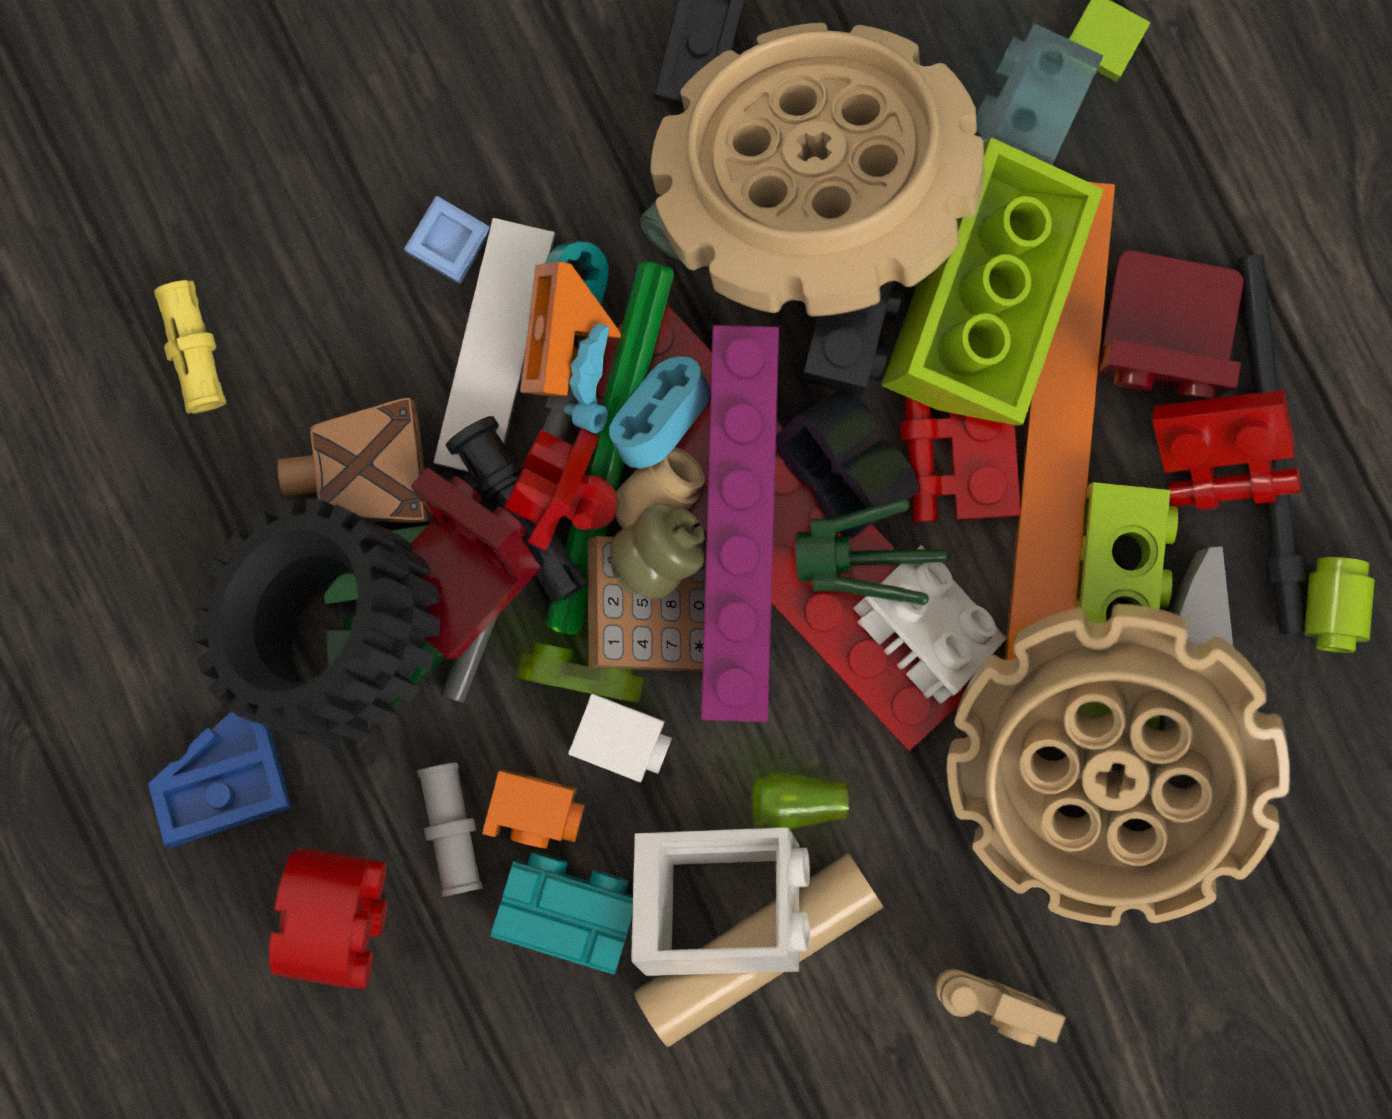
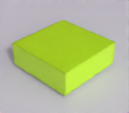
[1062,0,1151,82]

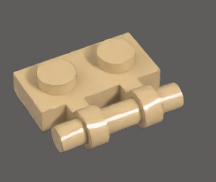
[935,968,1065,1046]

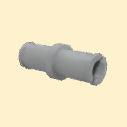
[417,763,483,897]

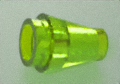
[752,770,849,830]

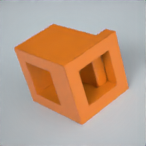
[482,769,585,848]

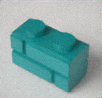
[490,851,633,975]

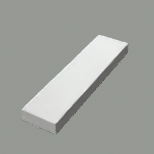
[433,218,555,473]

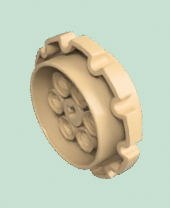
[651,23,985,316]
[947,604,1290,926]

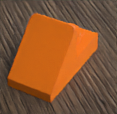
[520,262,621,396]

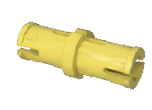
[154,280,226,413]

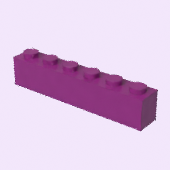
[701,325,779,722]

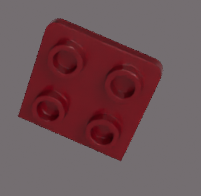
[1098,251,1243,401]
[410,467,541,659]

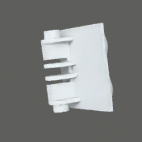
[853,545,1006,704]

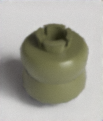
[610,503,706,599]

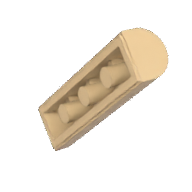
[634,853,884,1047]

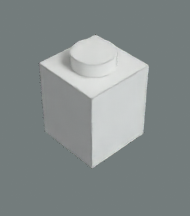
[568,694,672,782]

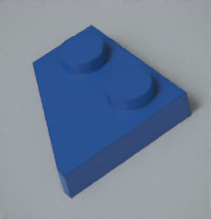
[148,712,293,848]

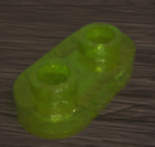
[514,643,645,703]

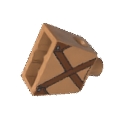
[278,398,431,524]

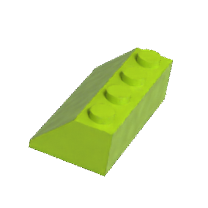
[881,137,1104,426]

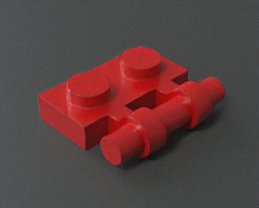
[1152,390,1301,510]
[900,396,1021,523]

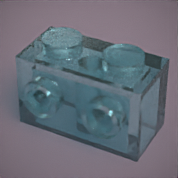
[976,23,1104,165]

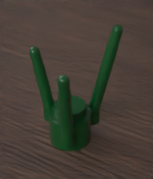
[795,498,950,605]

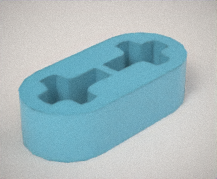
[609,356,711,468]

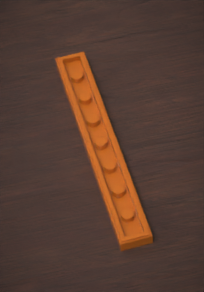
[1004,182,1115,660]

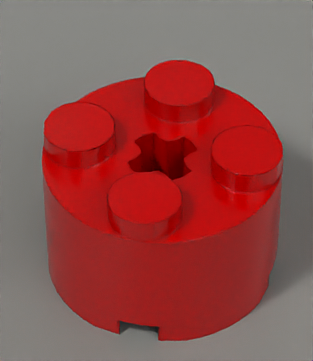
[269,848,387,989]

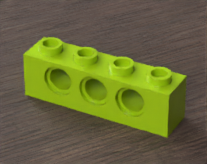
[1076,482,1178,730]

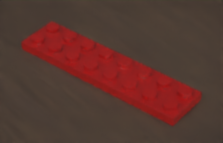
[596,304,993,751]

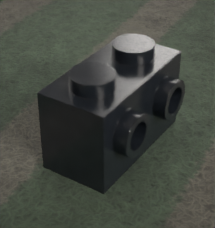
[801,281,905,396]

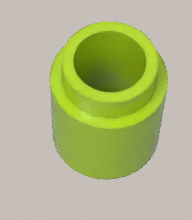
[1304,557,1375,653]

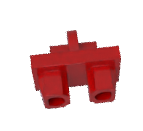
[504,429,619,550]

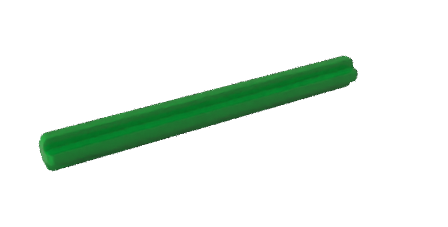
[545,261,674,634]

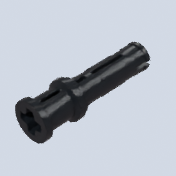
[445,416,588,605]

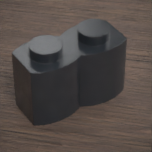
[776,388,921,539]

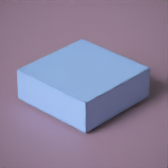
[404,195,490,284]

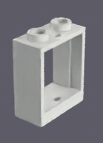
[632,828,810,976]

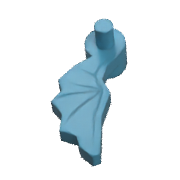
[564,323,609,433]

